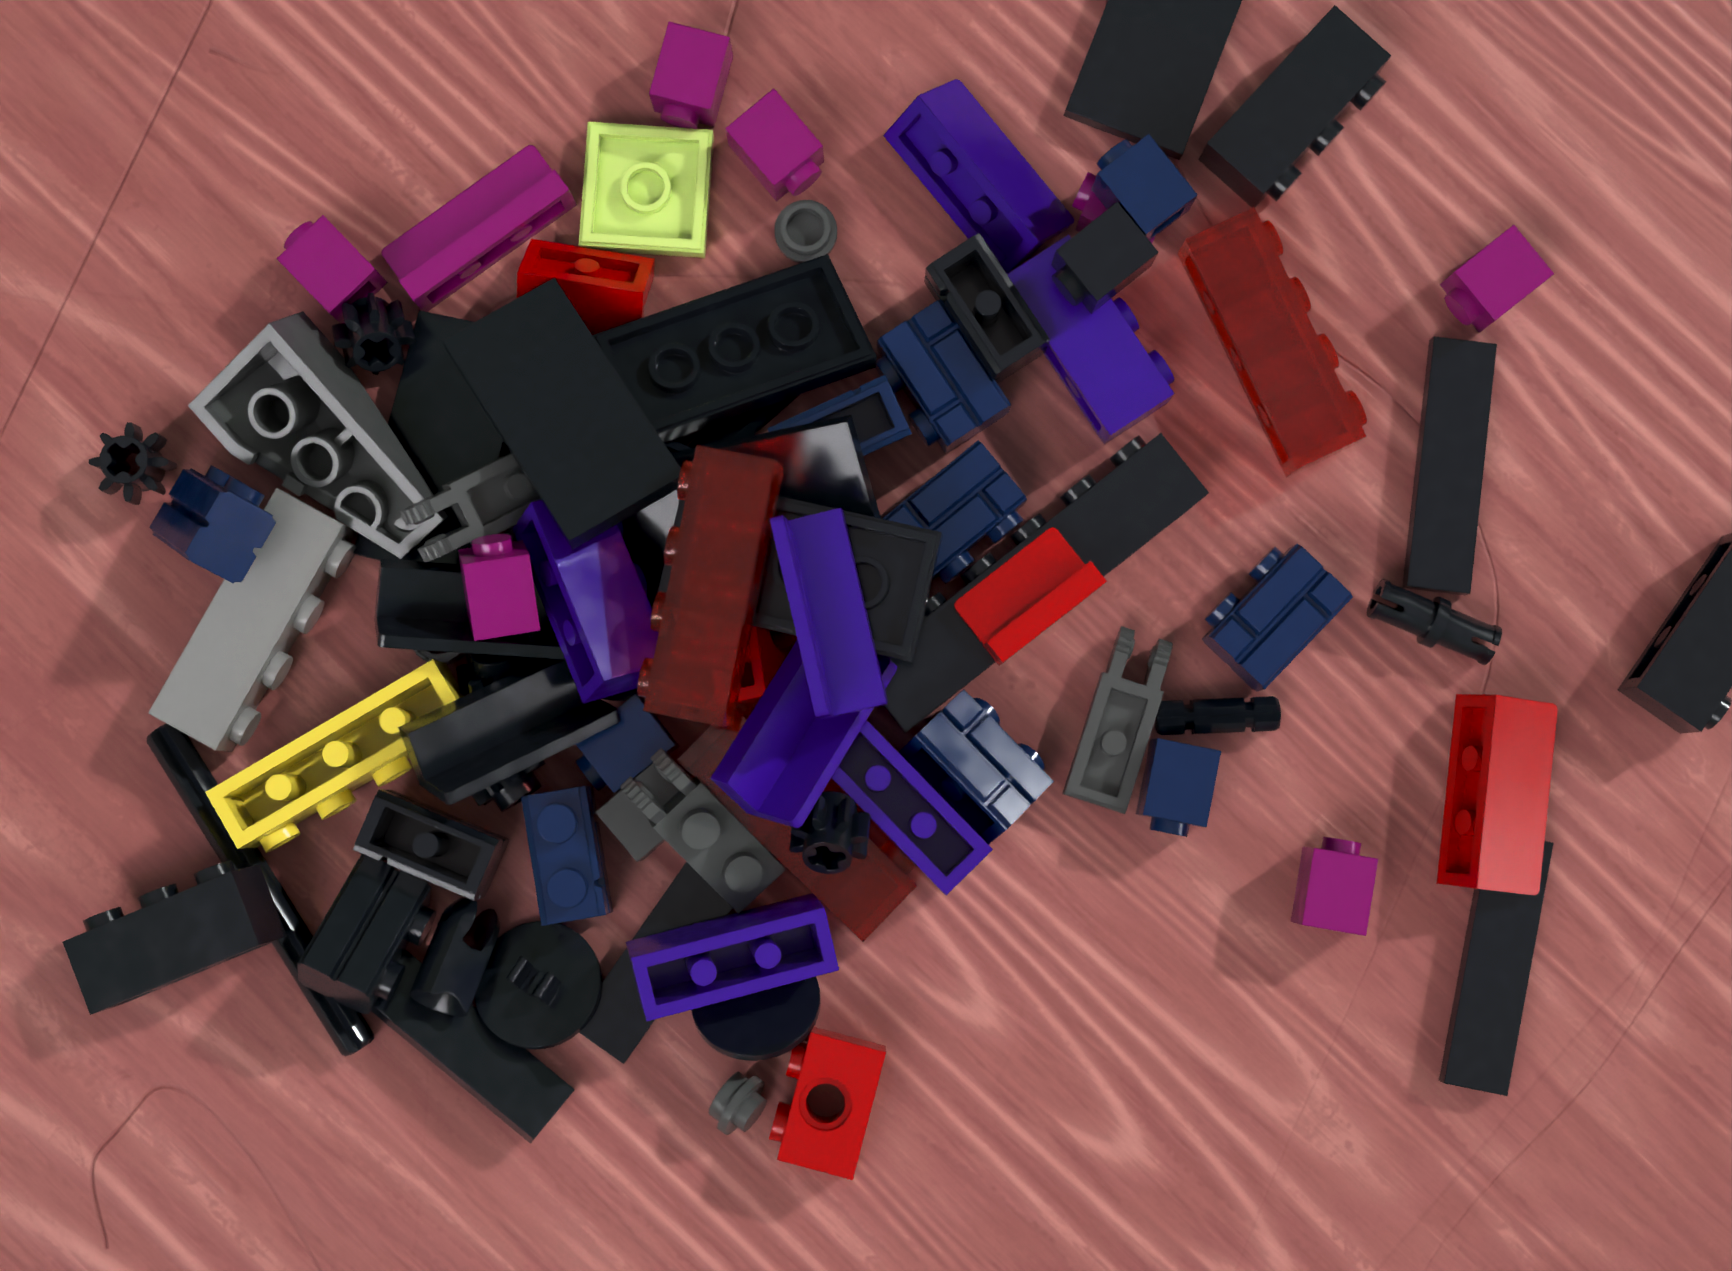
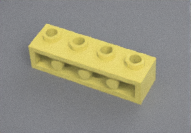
[205,659,465,853]

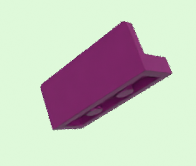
[381,145,577,312]

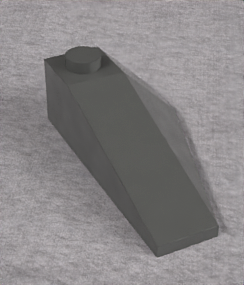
[188,311,448,559]

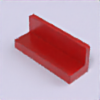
[1436,694,1558,895]

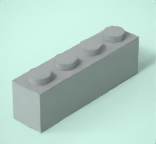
[148,487,356,752]

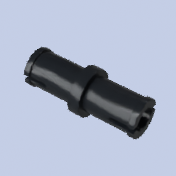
[1367,579,1502,665]

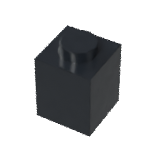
[1051,202,1159,314]

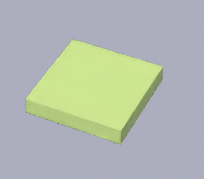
[578,122,714,258]

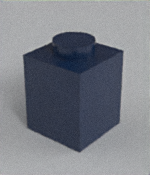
[1091,134,1197,241]
[575,694,680,793]
[1136,738,1221,837]

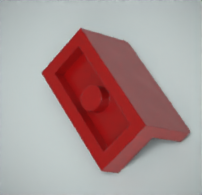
[517,239,655,335]
[954,527,1107,666]

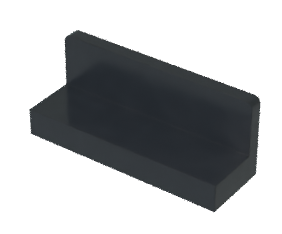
[374,558,565,659]
[398,658,621,805]

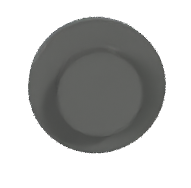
[774,200,837,263]
[709,1072,767,1135]

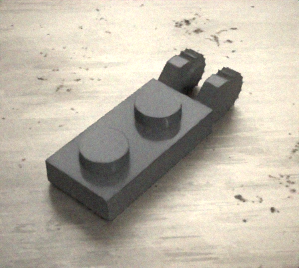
[400,452,541,562]
[1062,626,1173,814]
[620,748,786,914]

